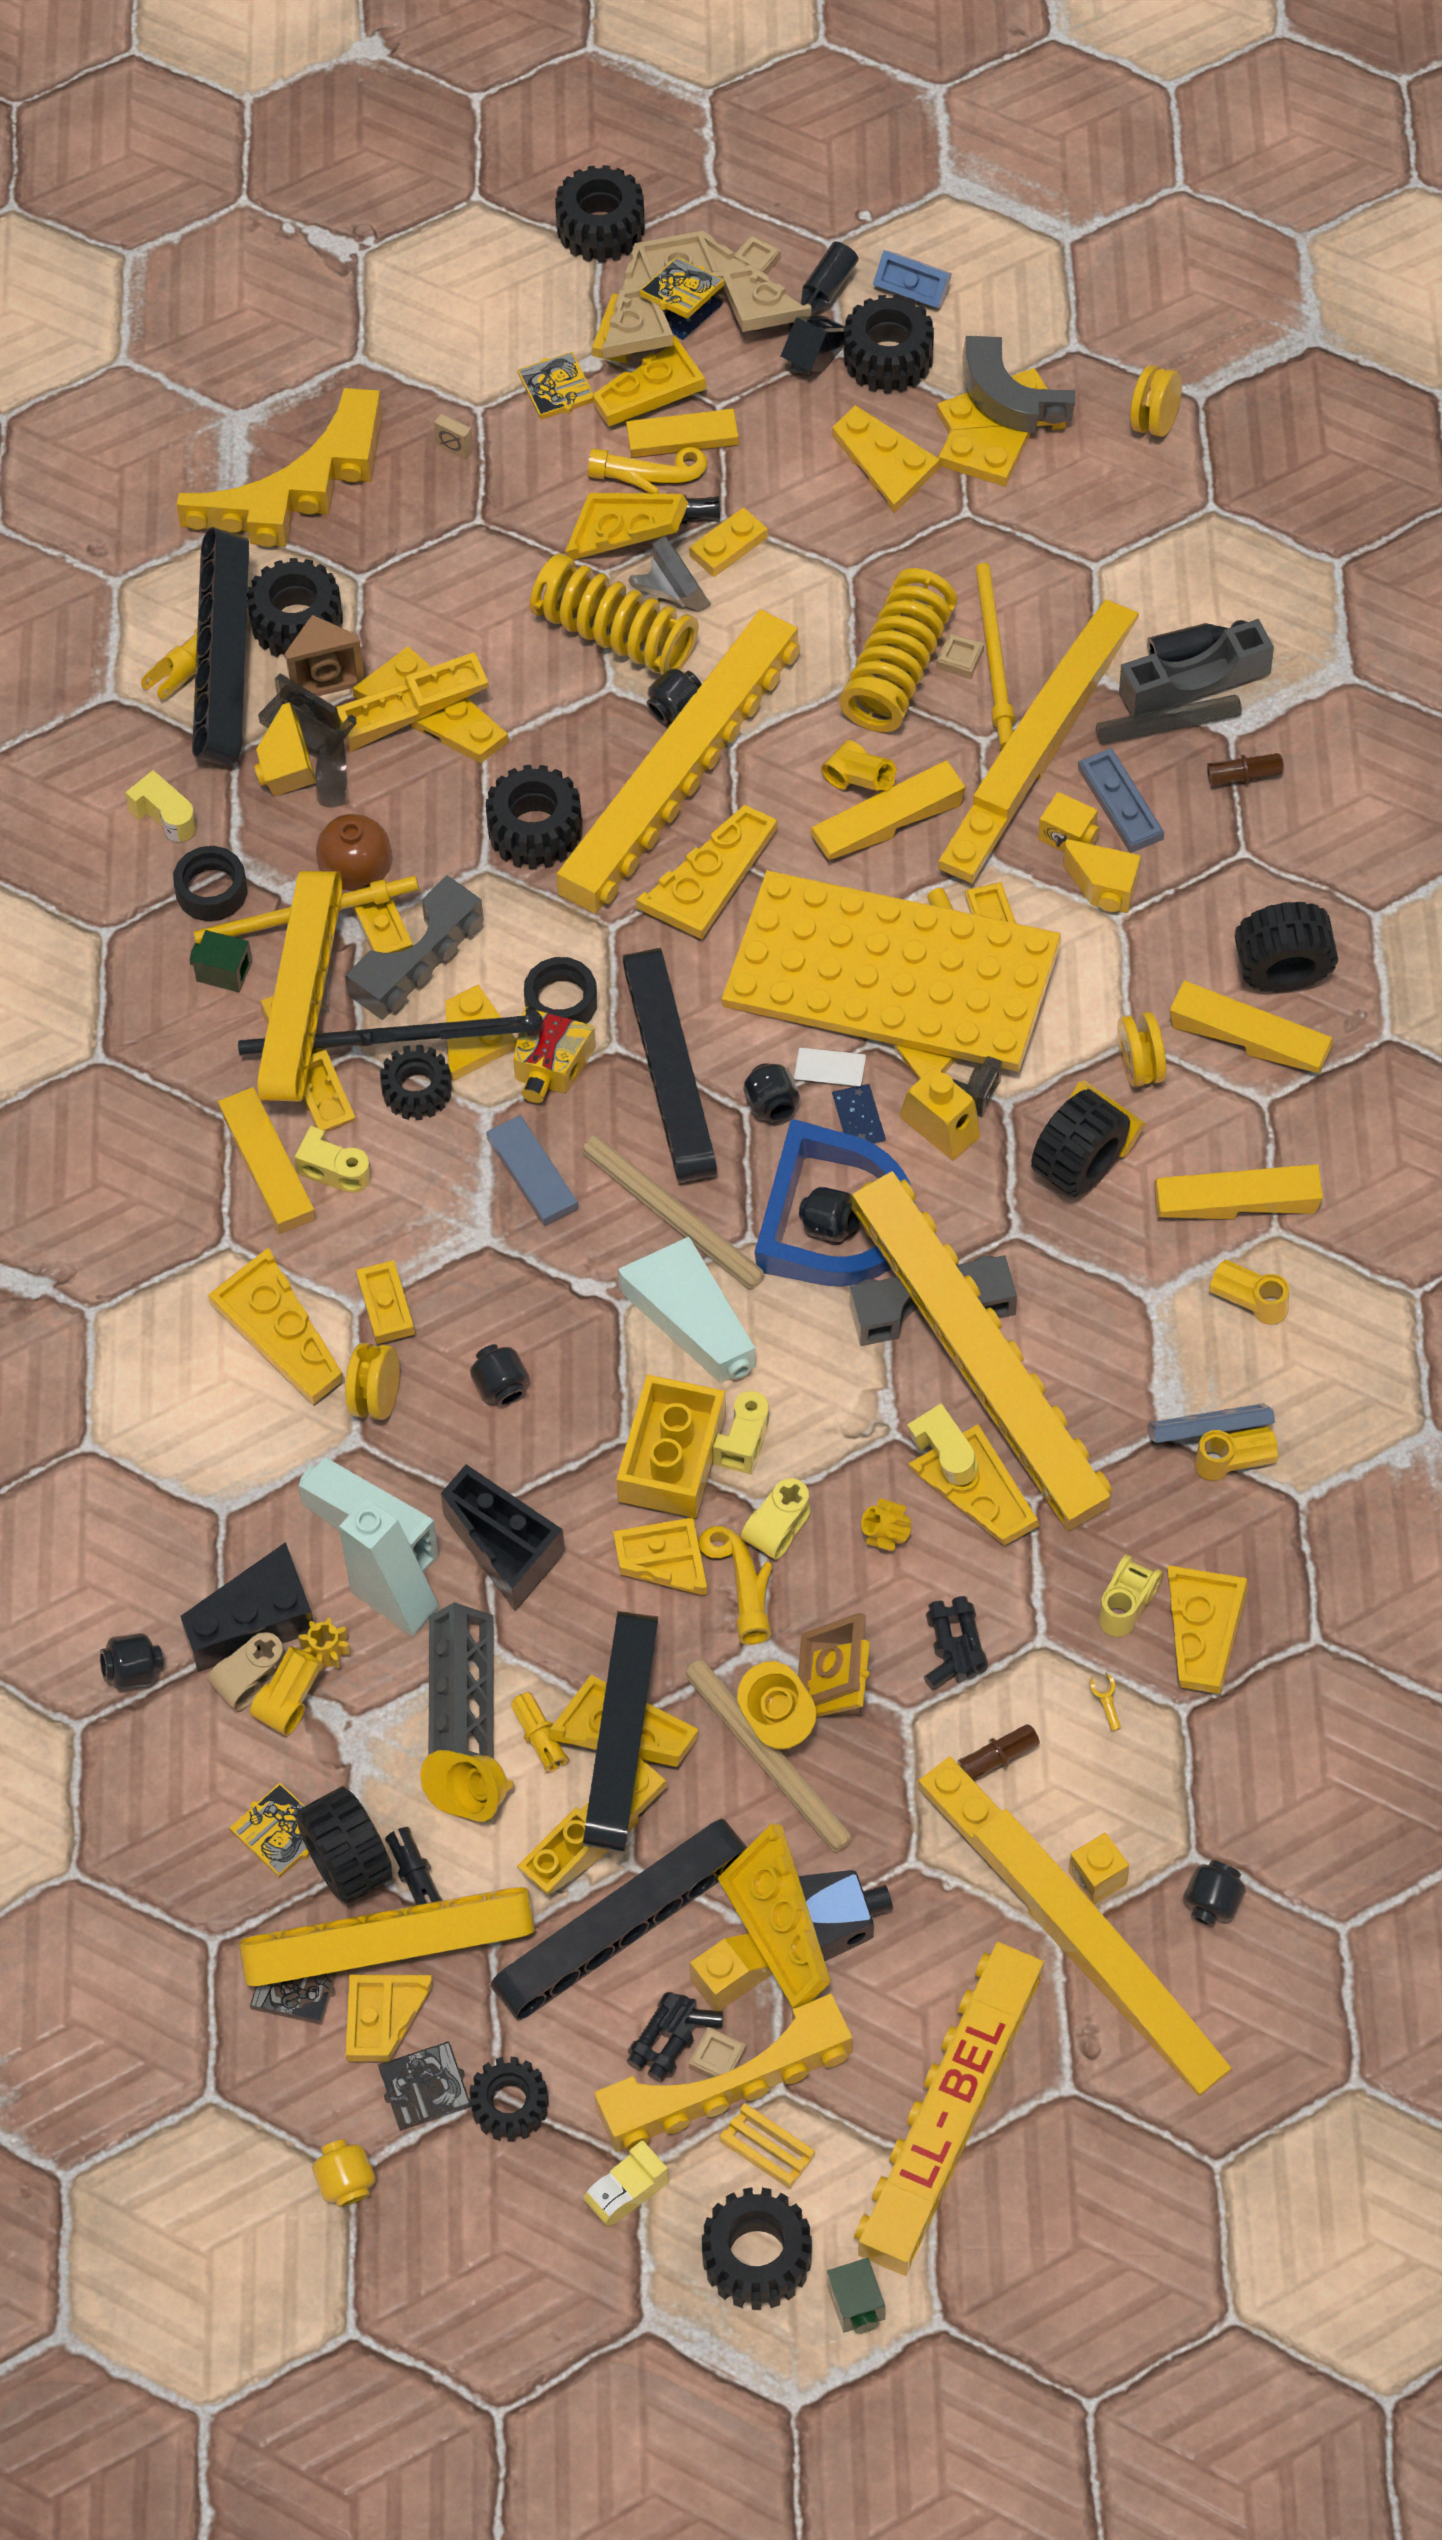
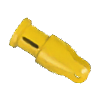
[141,628,197,700]

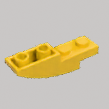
[517,1756,667,1895]

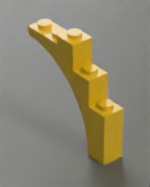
[176,388,382,547]

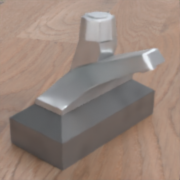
[628,536,711,612]

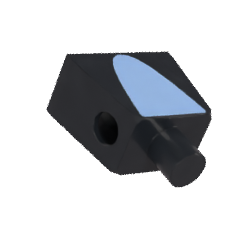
[798,1870,893,1961]

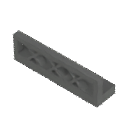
[428,1602,494,1759]

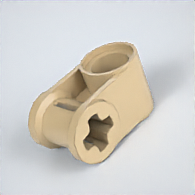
[208,1632,285,1711]

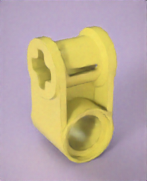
[741,1478,810,1560]
[1099,1554,1164,1637]

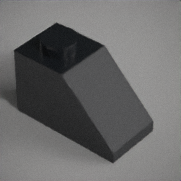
[780,316,844,375]

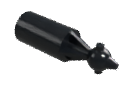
[788,241,859,334]
[1147,620,1247,662]

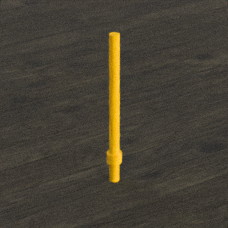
[976,563,1015,749]
[194,875,420,944]

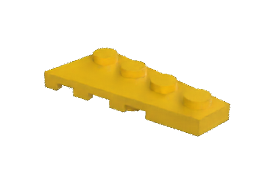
[352,646,509,764]
[635,804,778,939]
[208,1247,343,1404]
[717,1823,831,2008]

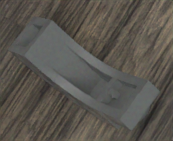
[962,336,1075,433]

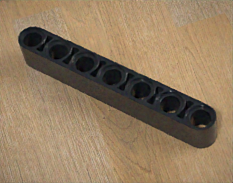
[192,527,249,767]
[622,948,717,1183]
[582,1611,658,1852]
[490,1819,747,2020]

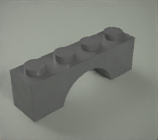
[1119,619,1274,719]
[345,875,484,1020]
[850,1255,1017,1346]

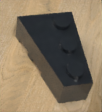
[441,1464,565,1610]
[180,1542,313,1672]

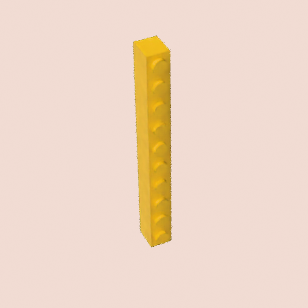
[556,609,800,914]
[852,1171,1112,1533]

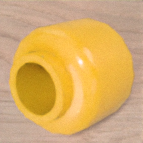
[312,2139,376,2208]

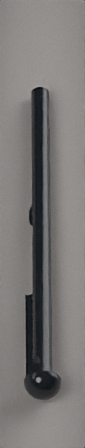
[238,1008,543,1056]

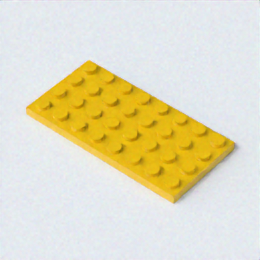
[721,870,1062,1072]

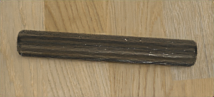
[1096,695,1242,744]

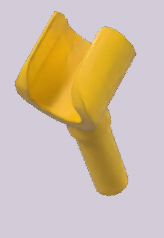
[1089,1672,1121,1731]

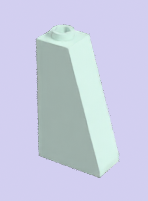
[618,1237,756,1383]
[298,1457,439,1573]
[339,1497,439,1638]

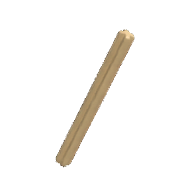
[583,1135,764,1289]
[685,1659,851,1852]

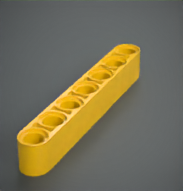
[257,871,342,1101]
[238,1887,535,1986]

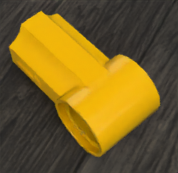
[821,740,897,792]
[1209,1259,1289,1325]
[1194,1426,1279,1481]
[250,1647,323,1736]

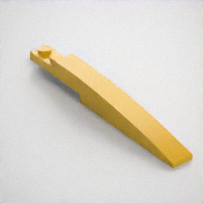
[938,599,1139,883]
[918,1756,1232,2097]

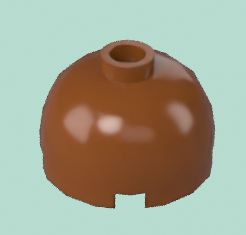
[316,813,393,891]

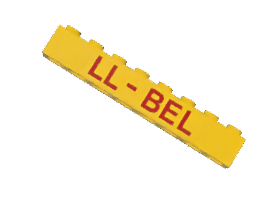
[854,1941,1044,2276]

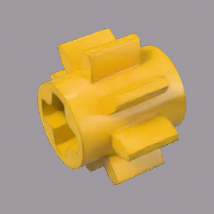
[861,1498,912,1551]
[298,1617,350,1672]

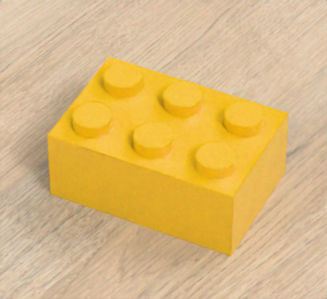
[616,1374,726,1519]

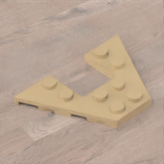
[602,231,812,359]

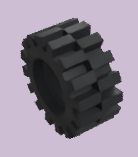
[380,1045,452,1121]
[469,2056,549,2142]

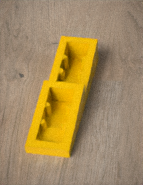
[335,652,489,752]
[810,760,966,860]
[1169,980,1333,1073]
[260,995,356,1132]
[217,1087,315,1235]
[1154,1164,1323,1219]

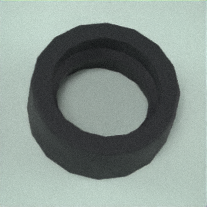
[173,846,247,921]
[524,957,597,1024]

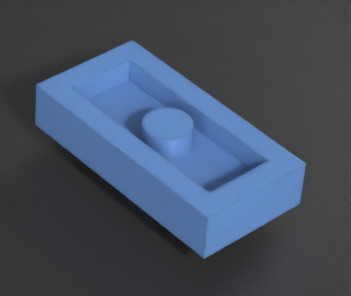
[873,250,952,308]

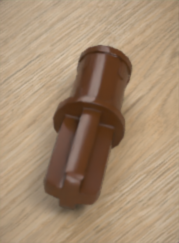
[1207,753,1284,787]
[957,1724,1040,1781]

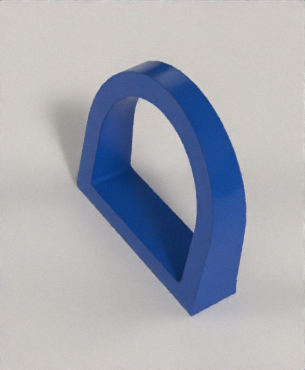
[754,1119,915,1286]

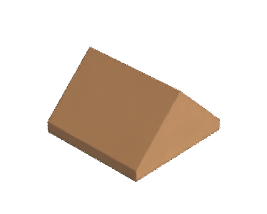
[285,615,365,703]
[798,1613,866,1716]

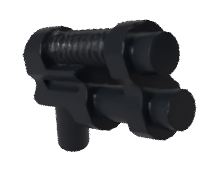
[924,1596,988,1690]
[627,1992,723,2082]

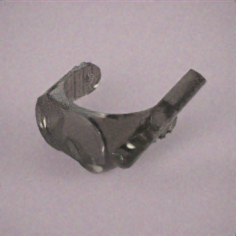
[315,715,357,808]

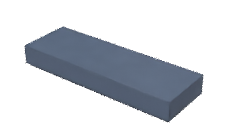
[1078,748,1164,853]
[486,1115,578,1226]
[1147,1403,1275,1443]

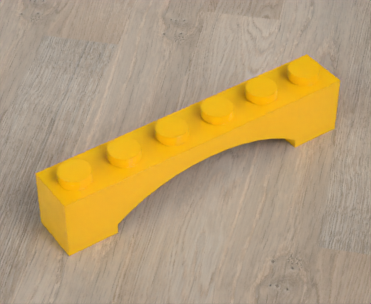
[594,1993,853,2152]

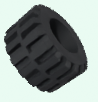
[555,165,645,262]
[844,295,934,393]
[247,558,343,659]
[485,765,582,869]
[1234,902,1338,992]
[1031,1089,1130,1197]
[296,1786,392,1904]
[702,2187,812,2310]

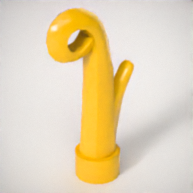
[587,447,707,493]
[698,1526,772,1645]

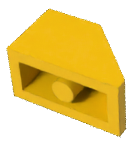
[254,702,317,797]
[1063,839,1141,913]
[690,1933,773,2011]

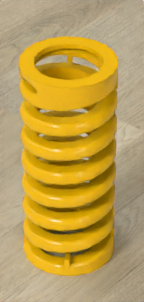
[529,553,699,675]
[839,568,957,732]

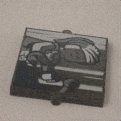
[250,1971,338,2025]
[378,2041,471,2131]

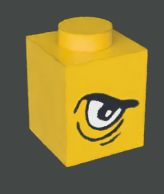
[1038,792,1100,852]
[1068,1832,1130,1905]

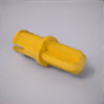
[511,1692,569,1773]

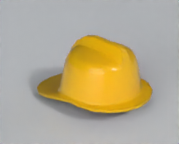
[737,1661,817,1749]
[420,1750,514,1822]

